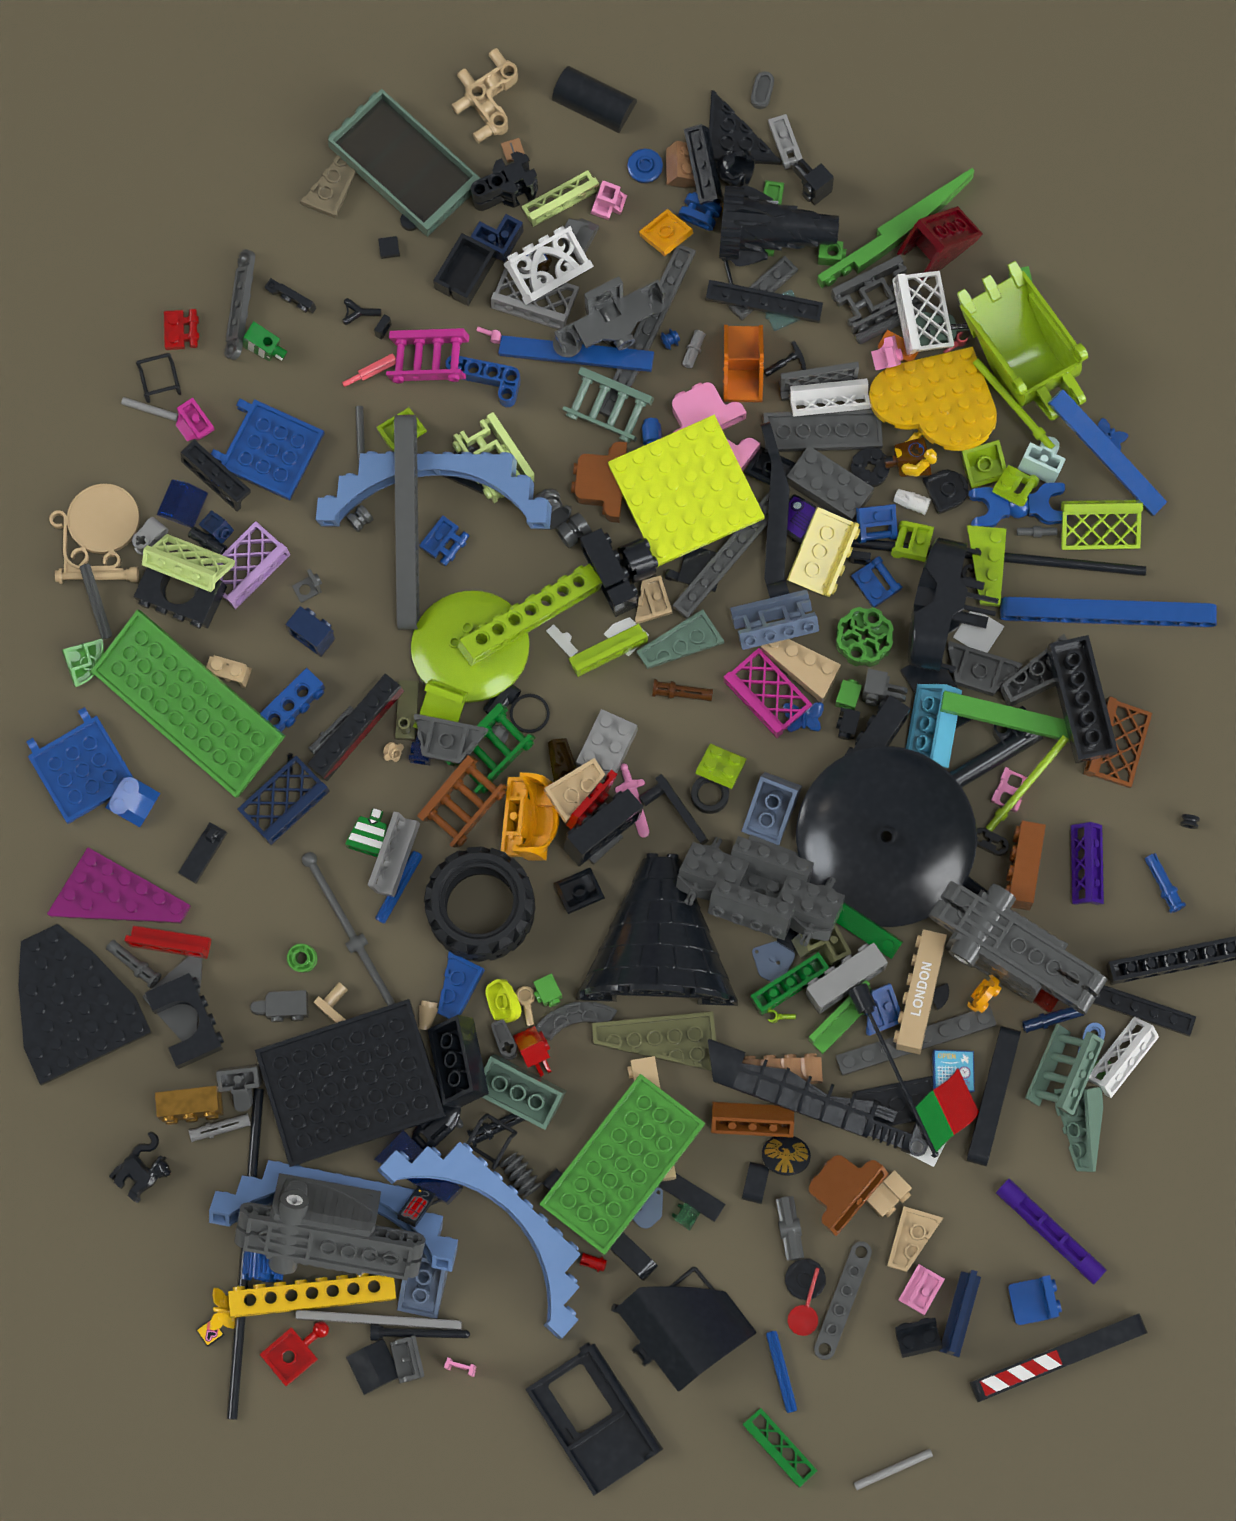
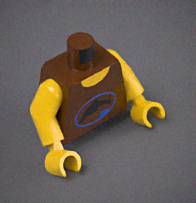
[884,428,937,477]

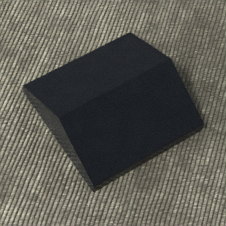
[745,447,796,485]
[554,867,605,914]
[346,1339,398,1395]

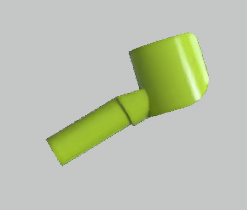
[767,1010,796,1023]

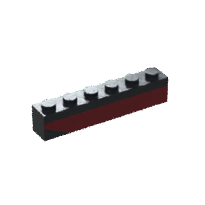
[308,673,404,781]

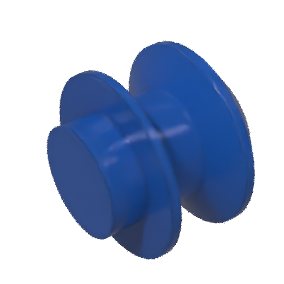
[660,328,680,350]

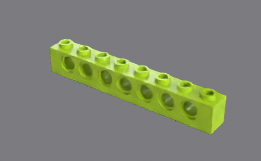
[458,564,603,666]

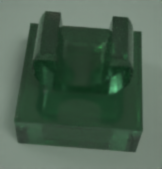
[672,1203,700,1231]

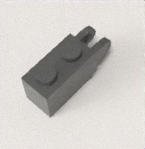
[250,990,309,1022]

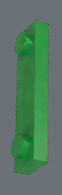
[836,902,904,959]

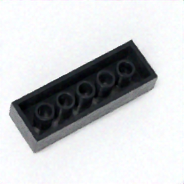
[1046,635,1118,764]

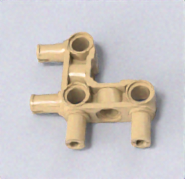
[451,48,518,144]

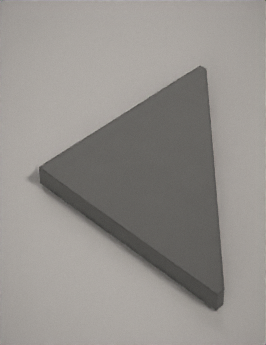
[143,956,203,1041]

